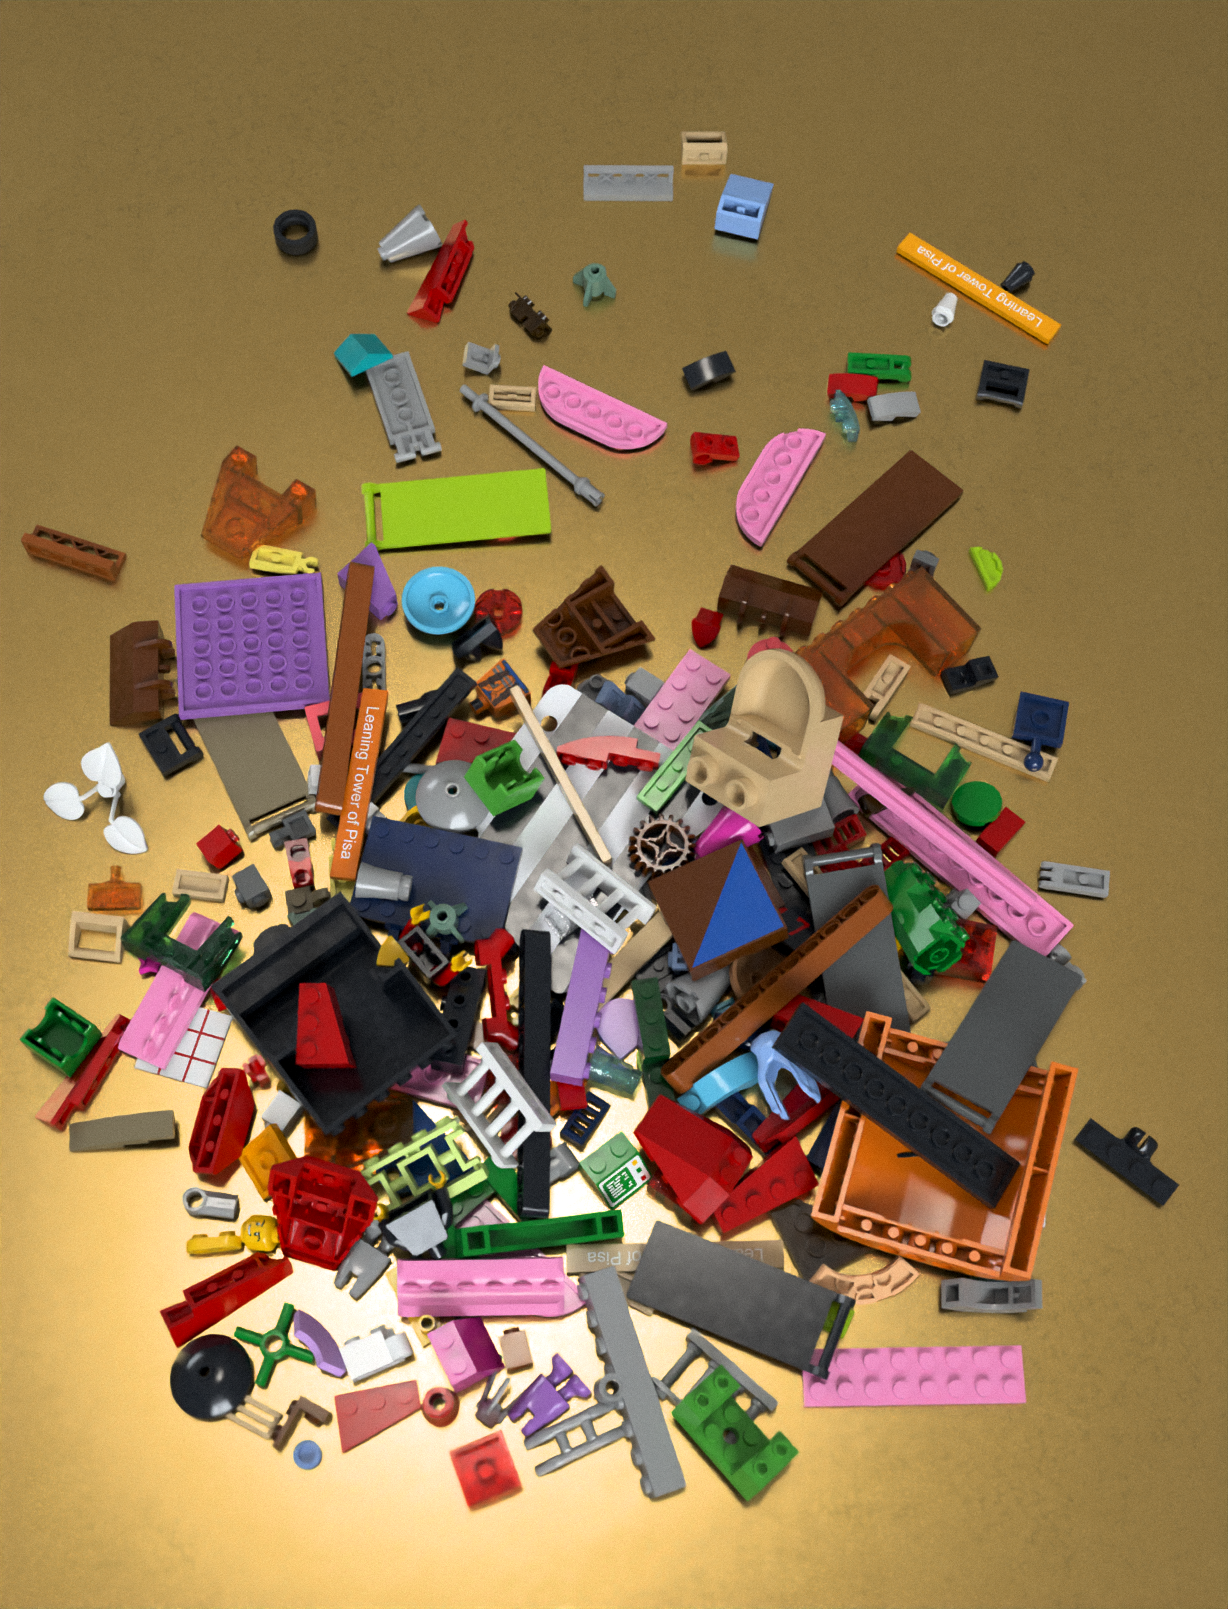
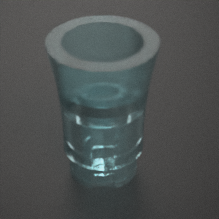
[584,1045,643,1095]

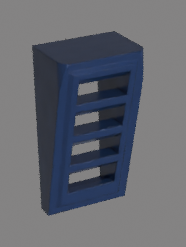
[560,1091,611,1150]

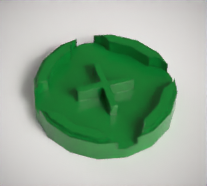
[951,781,1002,827]

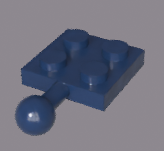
[1012,691,1069,772]

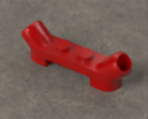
[474,928,519,1051]

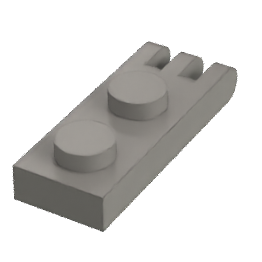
[1039,861,1110,898]

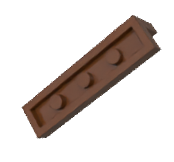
[21,524,127,581]

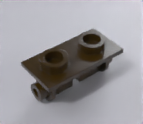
[508,292,552,338]

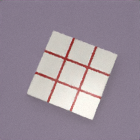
[134,1007,233,1089]

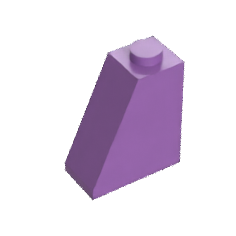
[337,542,398,620]

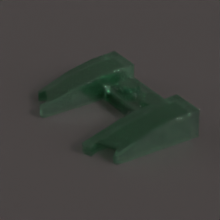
[858,712,972,809]
[120,893,243,992]

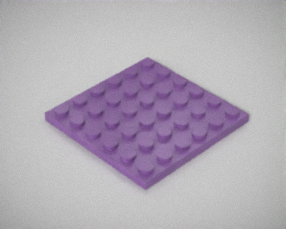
[174,572,330,720]

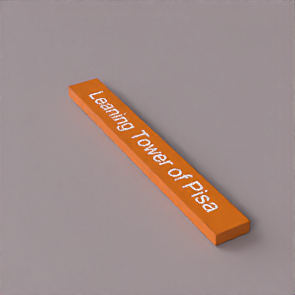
[330,688,389,882]

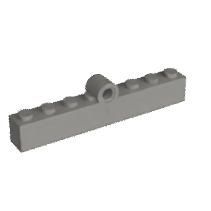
[577,1266,687,1499]

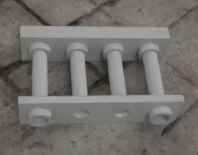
[652,1327,779,1444]

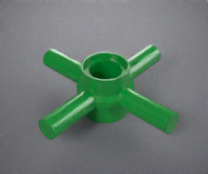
[234,1302,315,1387]

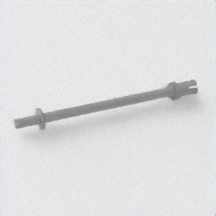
[460,384,605,506]

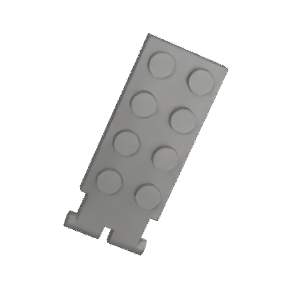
[365,351,442,463]

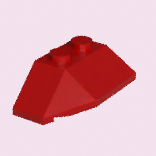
[188,1068,255,1175]

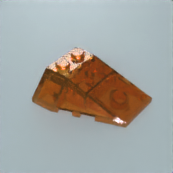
[304,1089,413,1168]

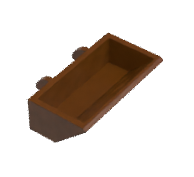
[717,564,823,637]
[110,620,175,726]

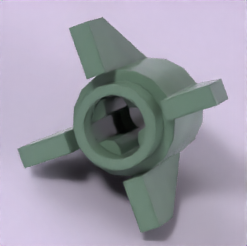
[573,263,616,307]
[425,900,468,944]

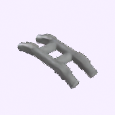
[523,1403,625,1477]

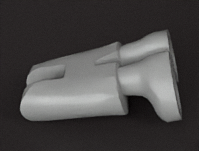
[333,1220,394,1299]

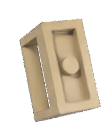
[681,132,727,164]
[68,911,129,963]

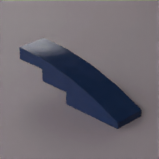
[692,1069,782,1157]

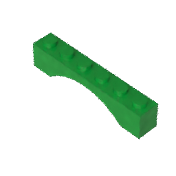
[454,1209,625,1258]

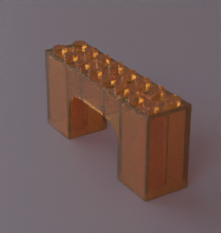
[795,567,982,743]

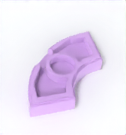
[293,1309,346,1377]

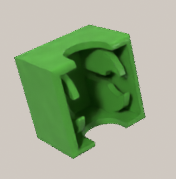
[464,740,545,817]

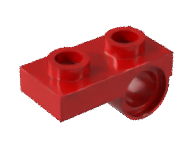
[690,432,740,465]

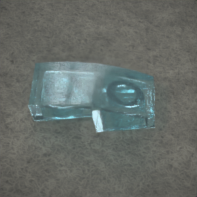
[830,390,860,442]

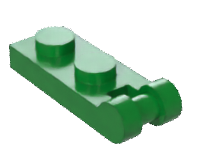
[847,352,911,383]

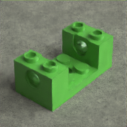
[671,1364,799,1502]

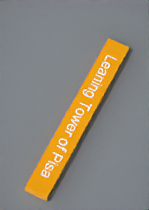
[896,233,1061,345]

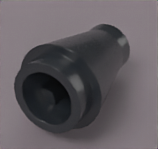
[1000,261,1035,293]

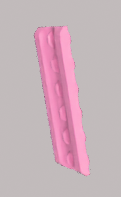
[118,912,240,1070]
[397,1256,564,1317]

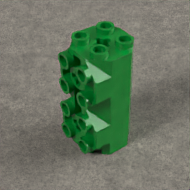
[884,860,970,975]

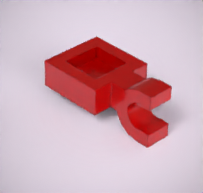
[241,1054,271,1088]

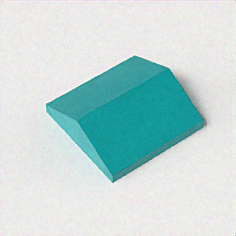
[334,334,393,377]

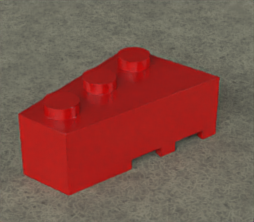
[770,994,864,1040]

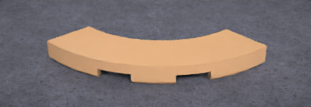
[810,1255,920,1305]

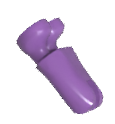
[507,1352,592,1436]

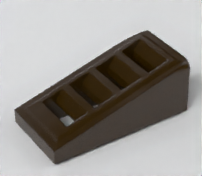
[857,787,915,818]

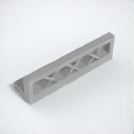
[583,165,674,201]

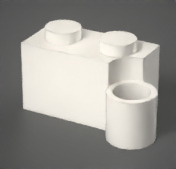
[339,1324,414,1383]

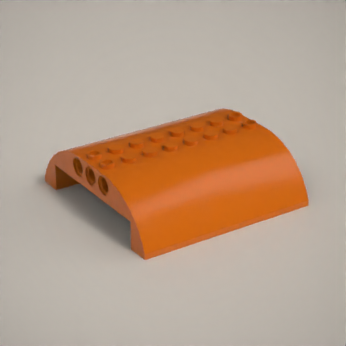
[811,1011,1078,1281]

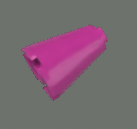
[693,805,764,860]

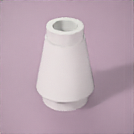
[932,293,957,326]

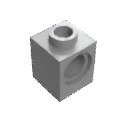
[624,667,664,708]

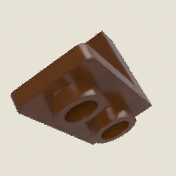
[271,1395,332,1451]

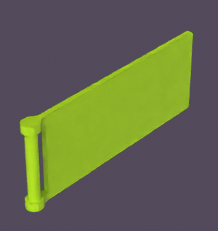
[361,468,551,551]

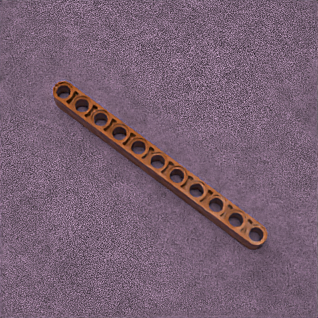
[314,561,375,816]
[660,885,893,1094]

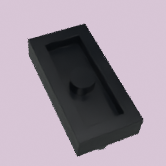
[451,613,503,661]

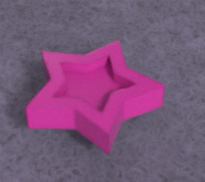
[138,949,166,975]

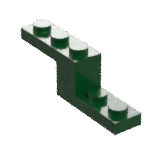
[631,977,675,1109]

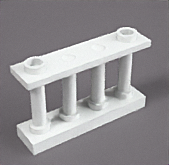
[534,843,657,954]
[442,1042,557,1168]

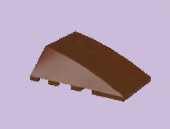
[533,565,655,669]

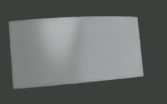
[867,392,921,421]

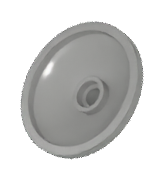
[416,760,489,834]

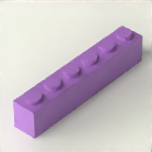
[550,928,613,1086]

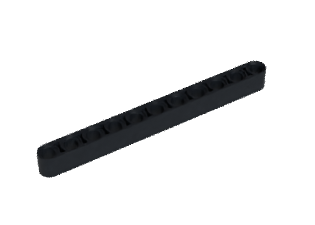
[517,929,551,1218]

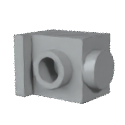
[943,888,981,920]

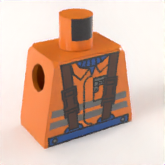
[469,658,531,718]

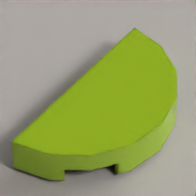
[969,546,1003,591]

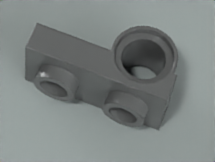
[904,549,939,593]

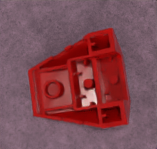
[633,1094,753,1225]
[267,1155,378,1271]

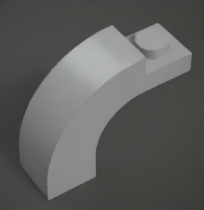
[941,1278,1043,1313]

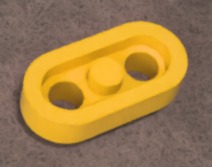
[186,1231,242,1254]

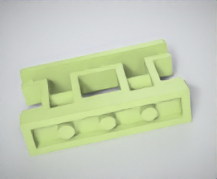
[360,1115,489,1212]

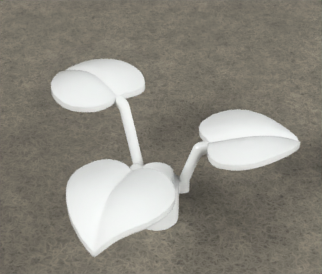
[44,742,148,854]

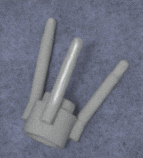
[474,1354,526,1427]

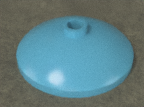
[402,567,475,634]

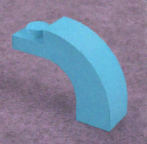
[677,1052,758,1115]

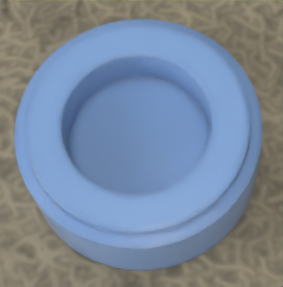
[293,1440,322,1470]

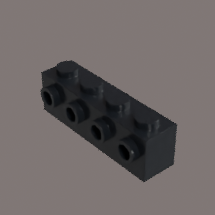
[431,966,486,1076]

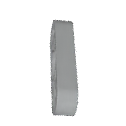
[363,633,386,690]

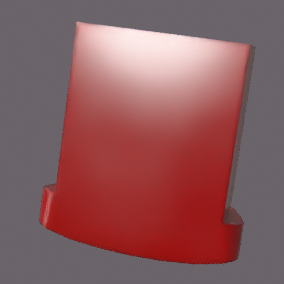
[691,607,724,647]

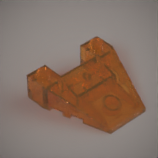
[201,445,317,560]

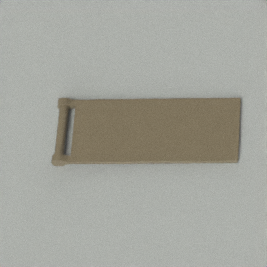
[175,677,316,840]

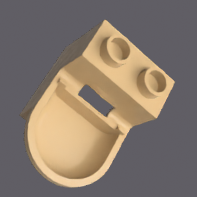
[685,648,844,827]

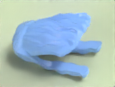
[750,1030,821,1120]

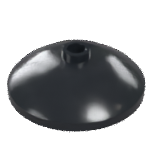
[170,1334,253,1420]

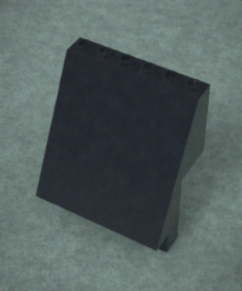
[211,891,458,1137]

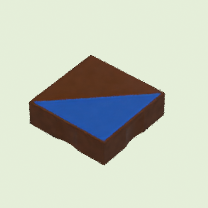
[648,839,789,981]

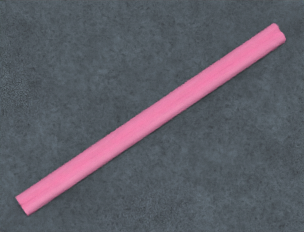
[832,740,1038,915]

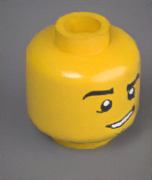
[240,1215,280,1252]

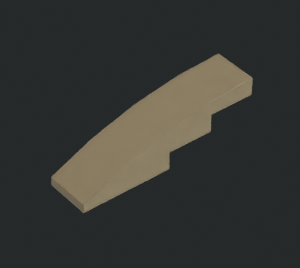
[69,1110,175,1152]

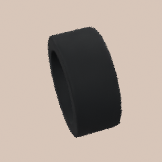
[273,209,318,255]

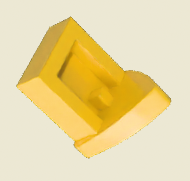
[376,936,409,967]

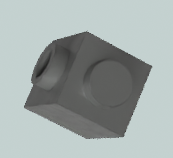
[231,863,272,909]

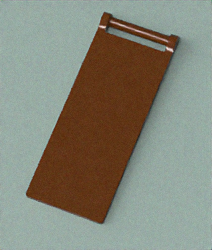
[787,450,963,607]

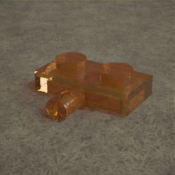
[87,865,142,911]

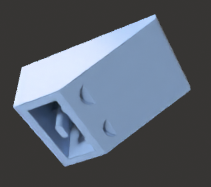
[715,174,774,239]

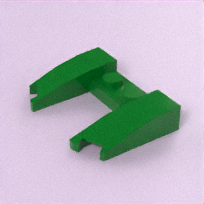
[442,1156,530,1258]

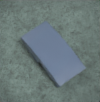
[595,681,646,726]

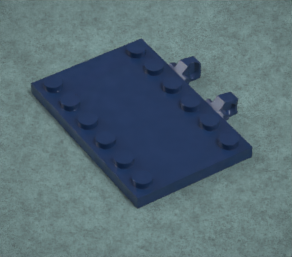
[350,816,523,957]

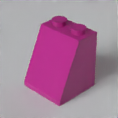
[427,1317,505,1394]

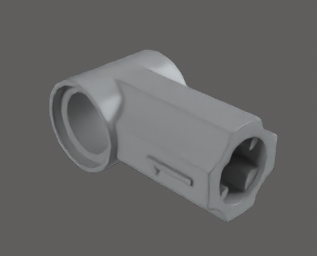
[550,1142,579,1184]
[182,1187,238,1219]

